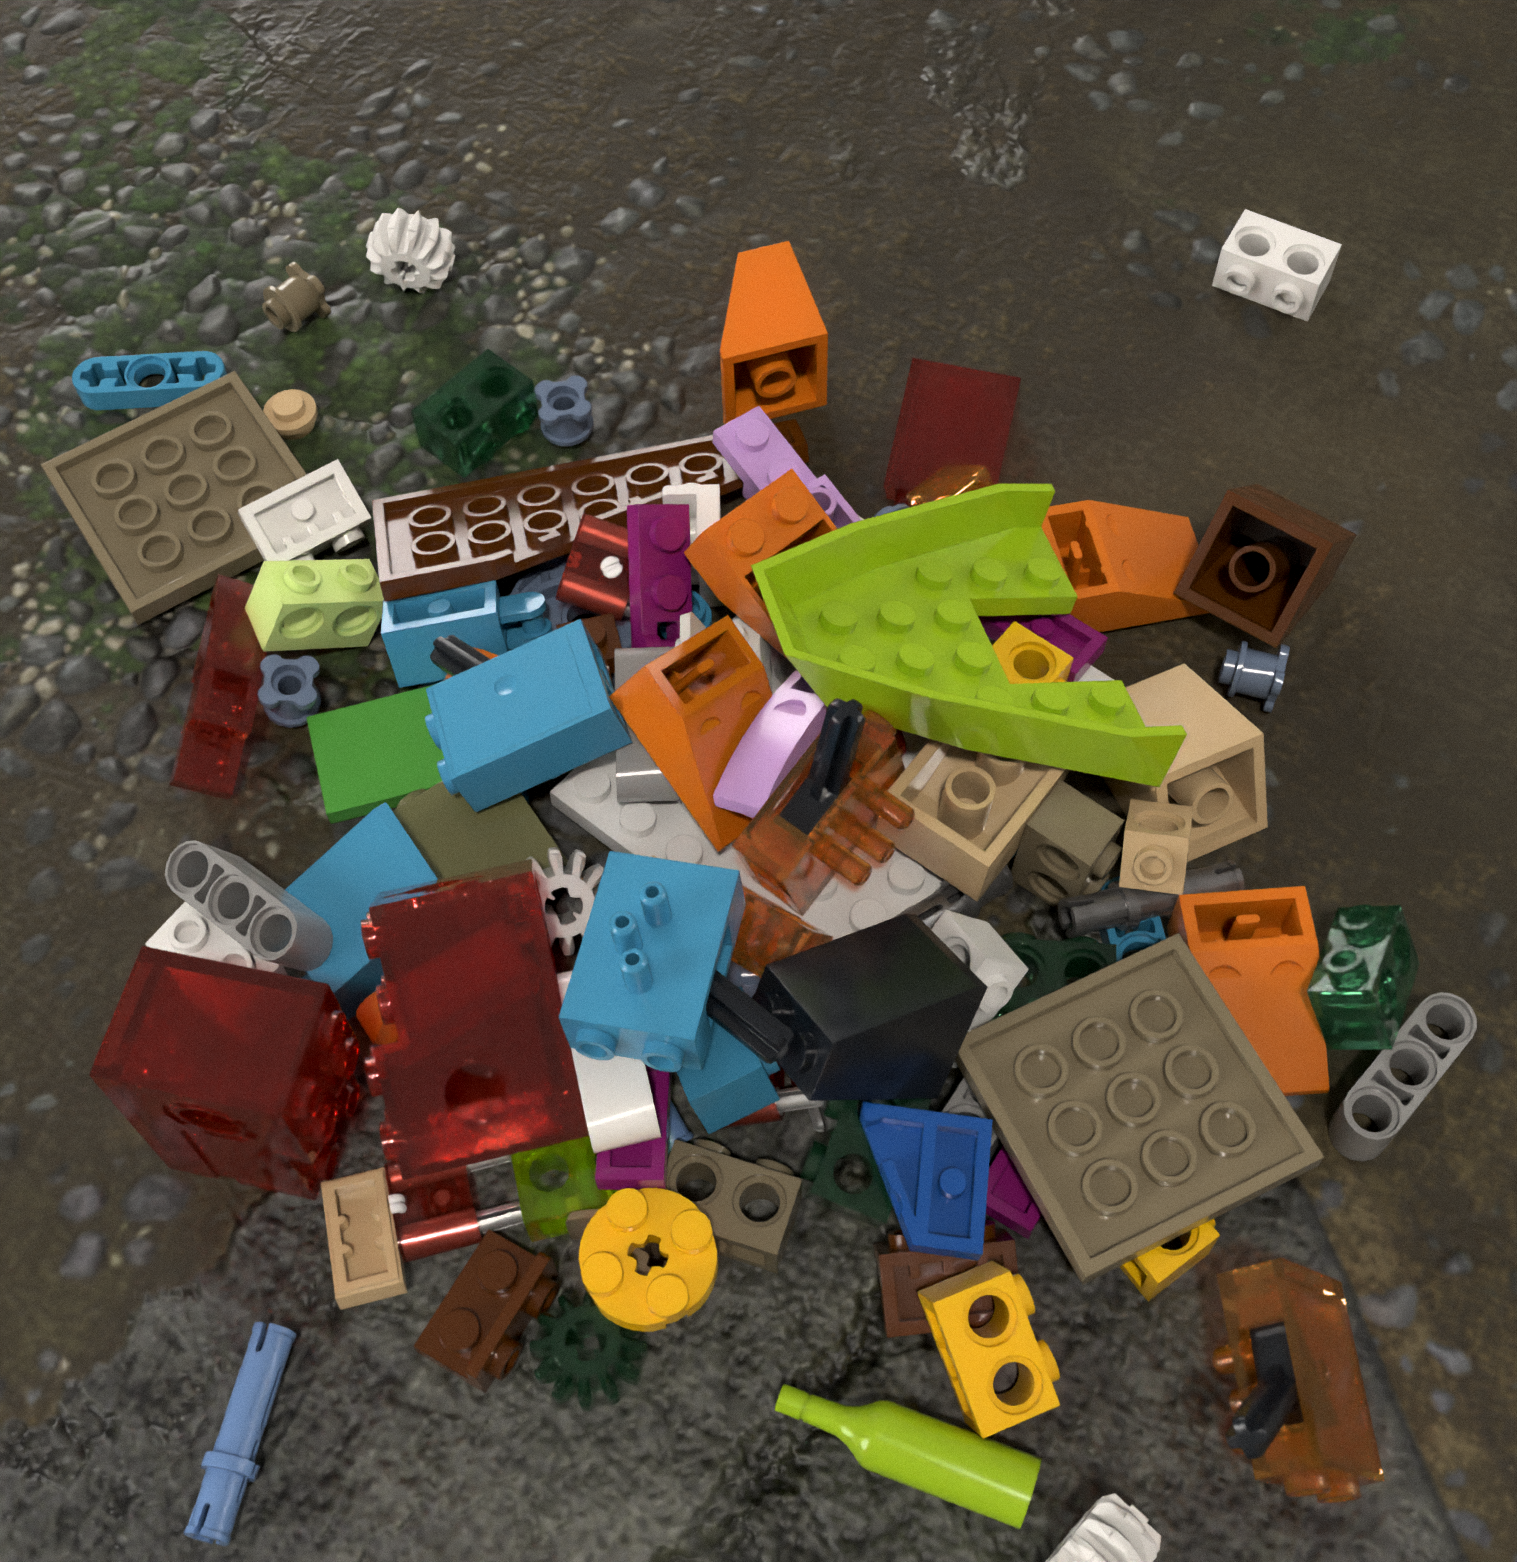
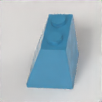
[285,802,464,1026]

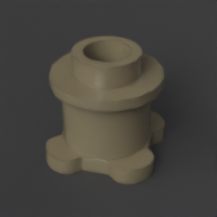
[262,262,331,332]

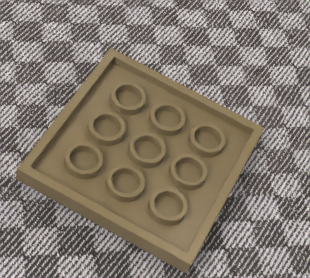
[41,371,307,625]
[955,933,1324,1285]

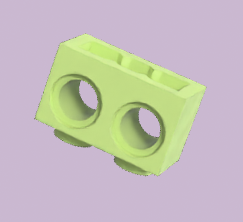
[244,559,384,652]

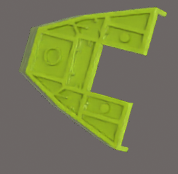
[751,484,1187,787]

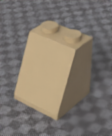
[1102,663,1268,862]

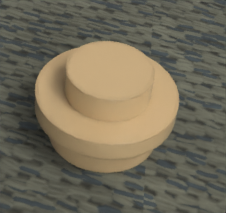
[263,389,318,440]

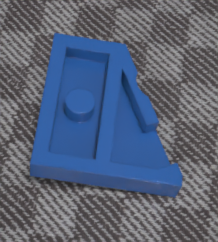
[859,1102,993,1261]

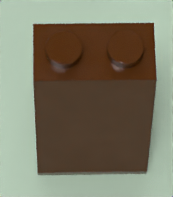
[1174,484,1357,648]

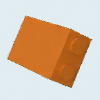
[720,241,828,425]

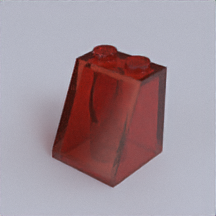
[884,358,1021,507]

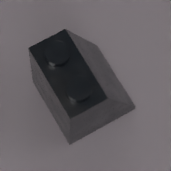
[752,914,988,1101]

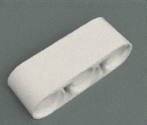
[557,970,662,1154]

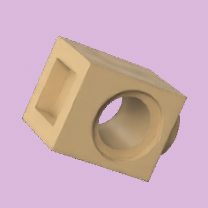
[1119,799,1194,895]

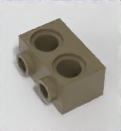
[1011,780,1125,910]
[666,1139,802,1274]

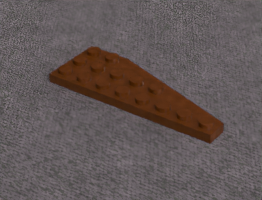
[372,419,809,602]

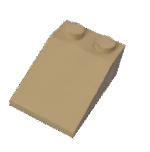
[875,739,1070,902]

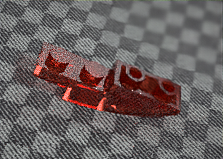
[169,574,267,800]

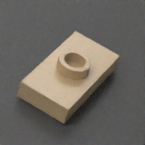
[321,1167,408,1310]

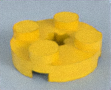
[578,1188,718,1332]

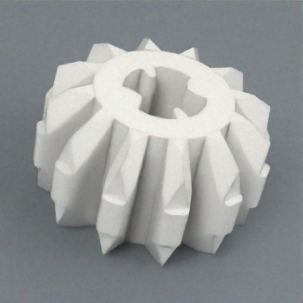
[366,208,455,294]
[507,847,604,955]
[1045,1493,1161,1562]

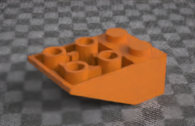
[684,469,837,659]
[1041,500,1209,632]
[609,615,789,851]
[1167,886,1330,1096]

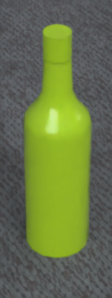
[775,1384,1042,1530]

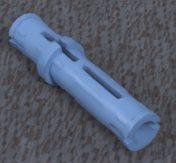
[184,1322,296,1546]

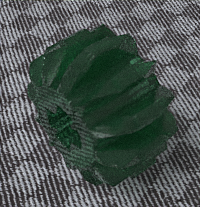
[529,1290,648,1411]

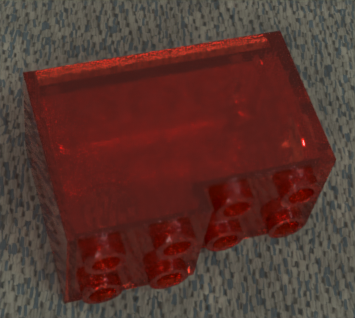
[361,859,589,1180]
[89,946,360,1201]

